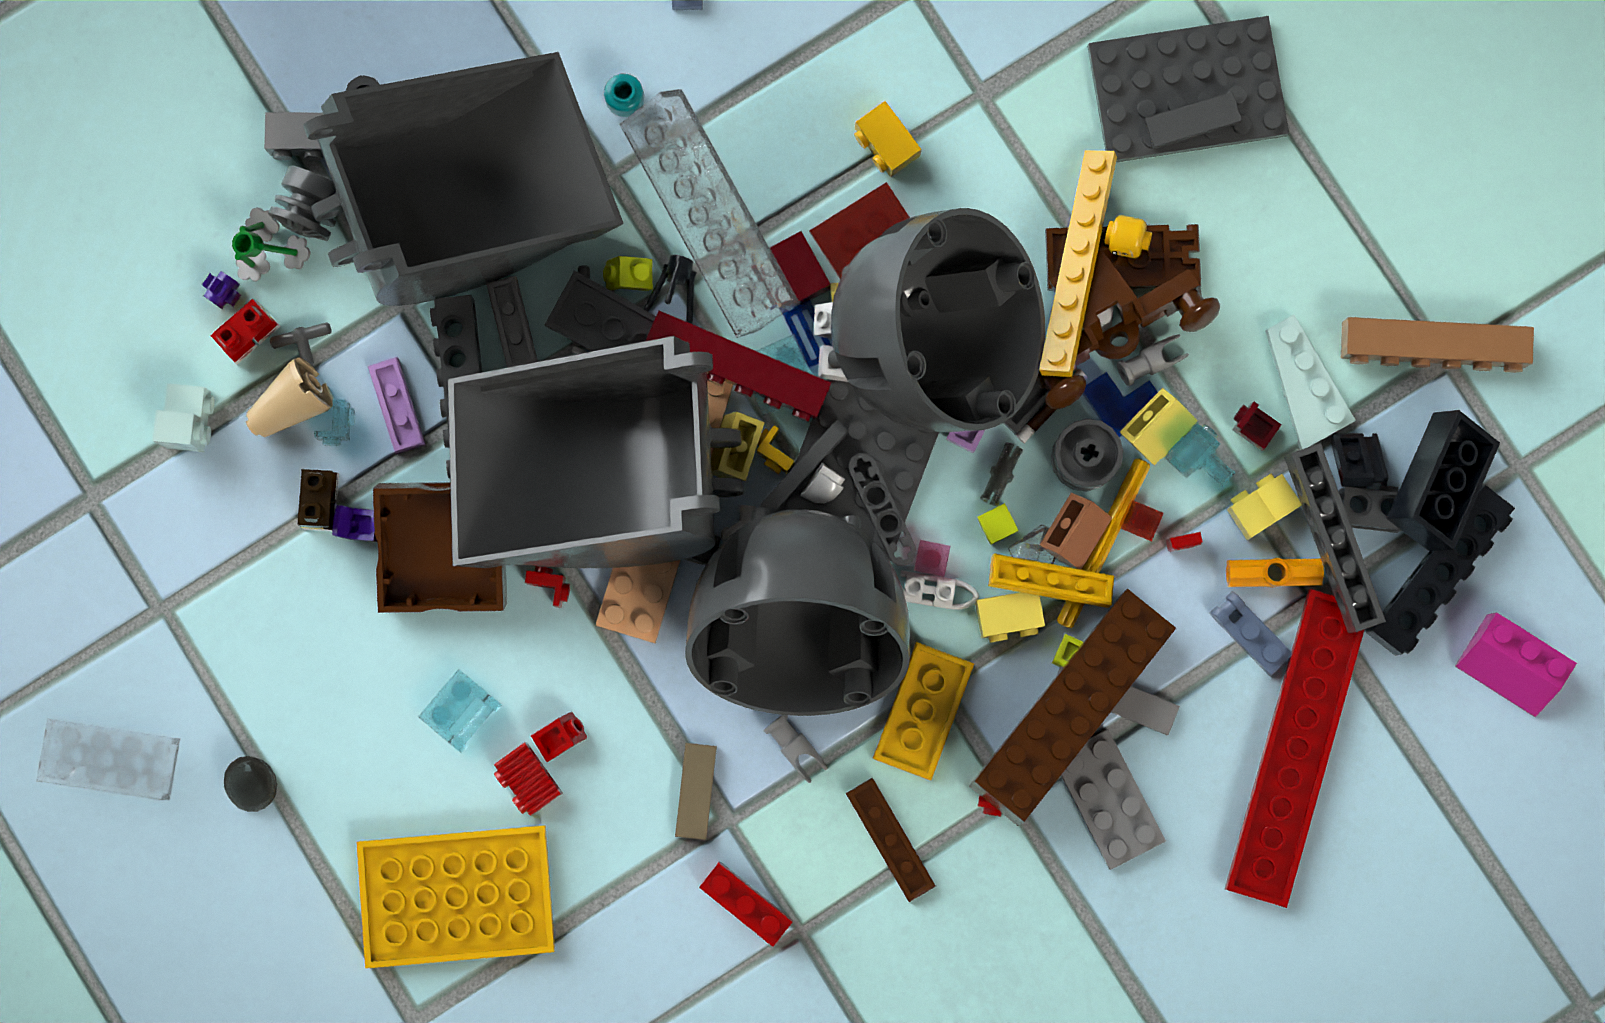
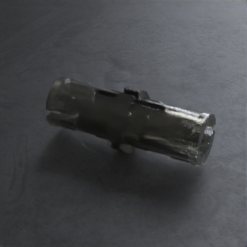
[980,442,1023,506]

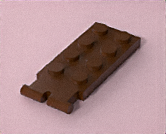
[1045,224,1201,291]

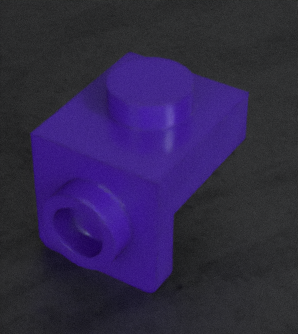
[332,505,377,542]

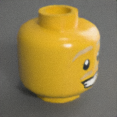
[1105,215,1152,258]

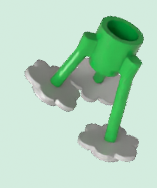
[232,207,310,281]

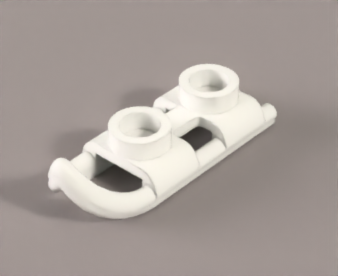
[900,570,979,610]

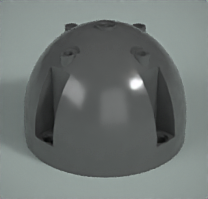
[828,208,1045,432]
[685,507,910,716]

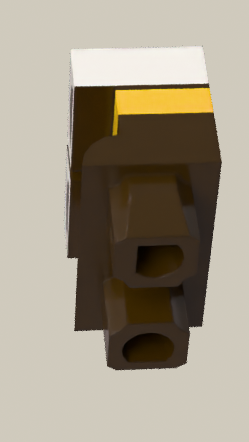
[297,469,339,531]

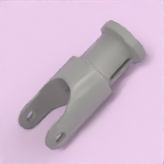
[1117,334,1189,387]
[764,715,828,783]

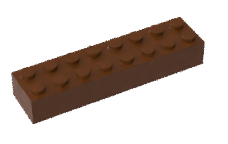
[969,589,1176,826]

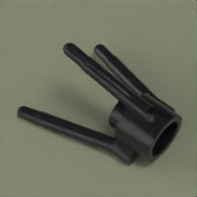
[644,255,697,324]

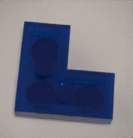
[1083,372,1158,438]

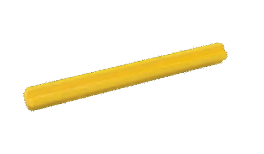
[1057,458,1150,628]

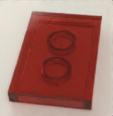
[809,182,910,279]

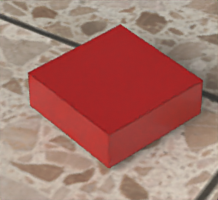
[1166,532,1203,552]

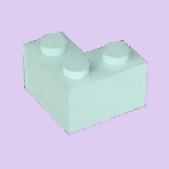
[153,383,214,452]

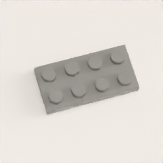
[1061,729,1166,870]

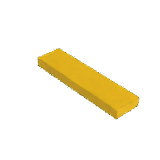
[988,554,1114,608]

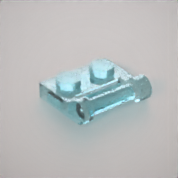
[418,669,502,753]

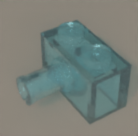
[1164,423,1236,487]

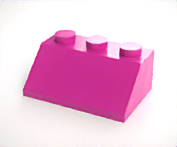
[1455,612,1577,717]

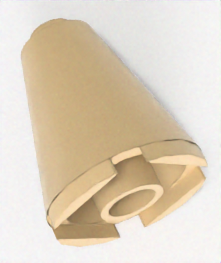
[246,357,335,437]

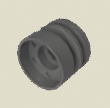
[268,166,336,241]

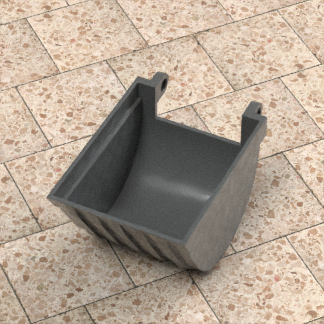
[304,52,624,306]
[448,336,744,568]

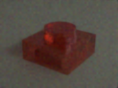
[1121,500,1164,542]

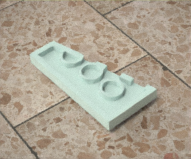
[1265,314,1356,450]

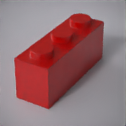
[699,861,793,947]

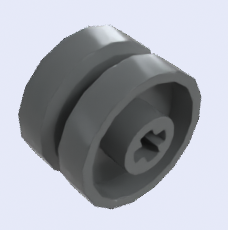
[1051,419,1123,492]

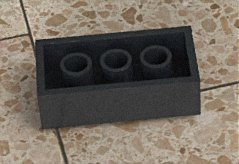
[1387,410,1500,551]

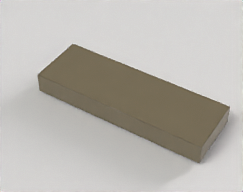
[675,743,717,840]

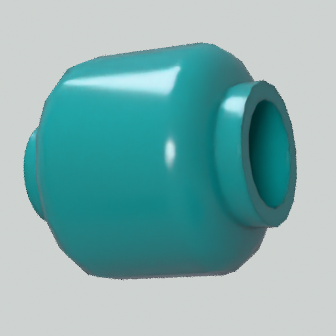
[604,73,645,117]

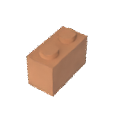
[1039,493,1112,569]

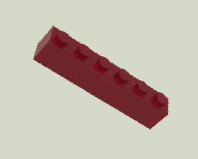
[646,310,831,422]

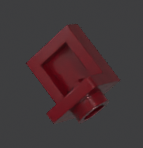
[1232,401,1282,451]

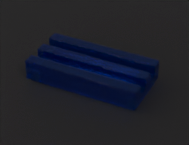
[782,300,832,369]

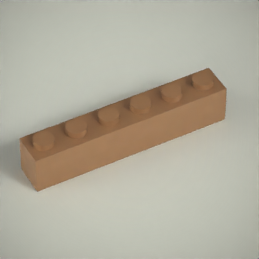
[1341,317,1534,373]

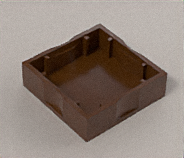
[373,482,507,613]

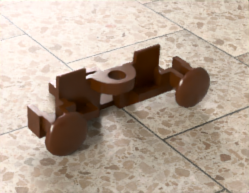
[1036,250,1220,409]

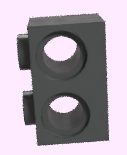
[1339,486,1402,533]

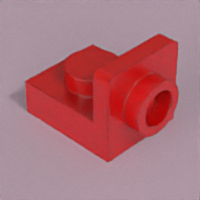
[531,712,587,762]

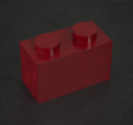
[766,231,831,307]

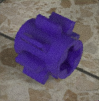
[201,271,242,309]

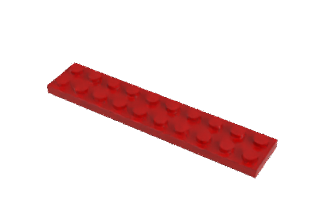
[1225,589,1365,908]

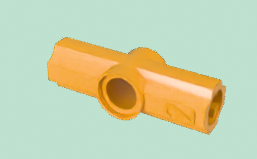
[1226,558,1324,588]

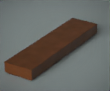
[846,778,936,902]

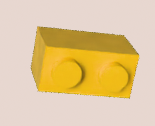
[854,101,922,177]

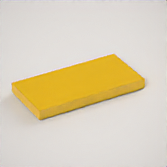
[872,642,974,781]

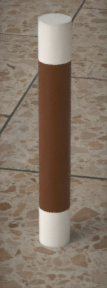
[1015,369,1088,444]

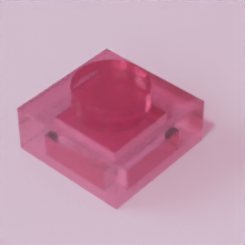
[914,540,951,577]

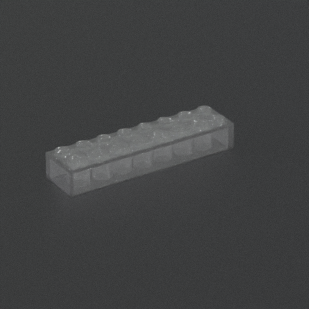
[619,89,800,338]

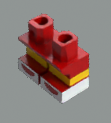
[210,299,281,365]

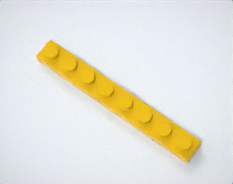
[1039,150,1117,377]

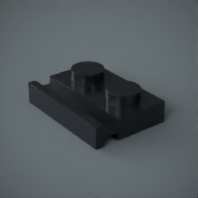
[1331,433,1389,487]

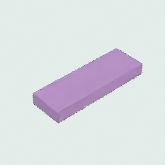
[368,357,426,455]

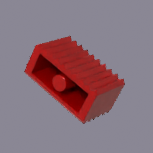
[494,742,563,816]

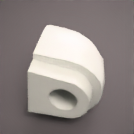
[801,463,845,503]

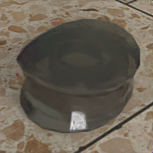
[224,756,277,812]

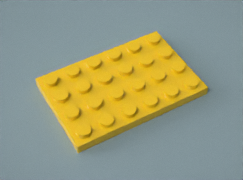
[356,825,555,969]

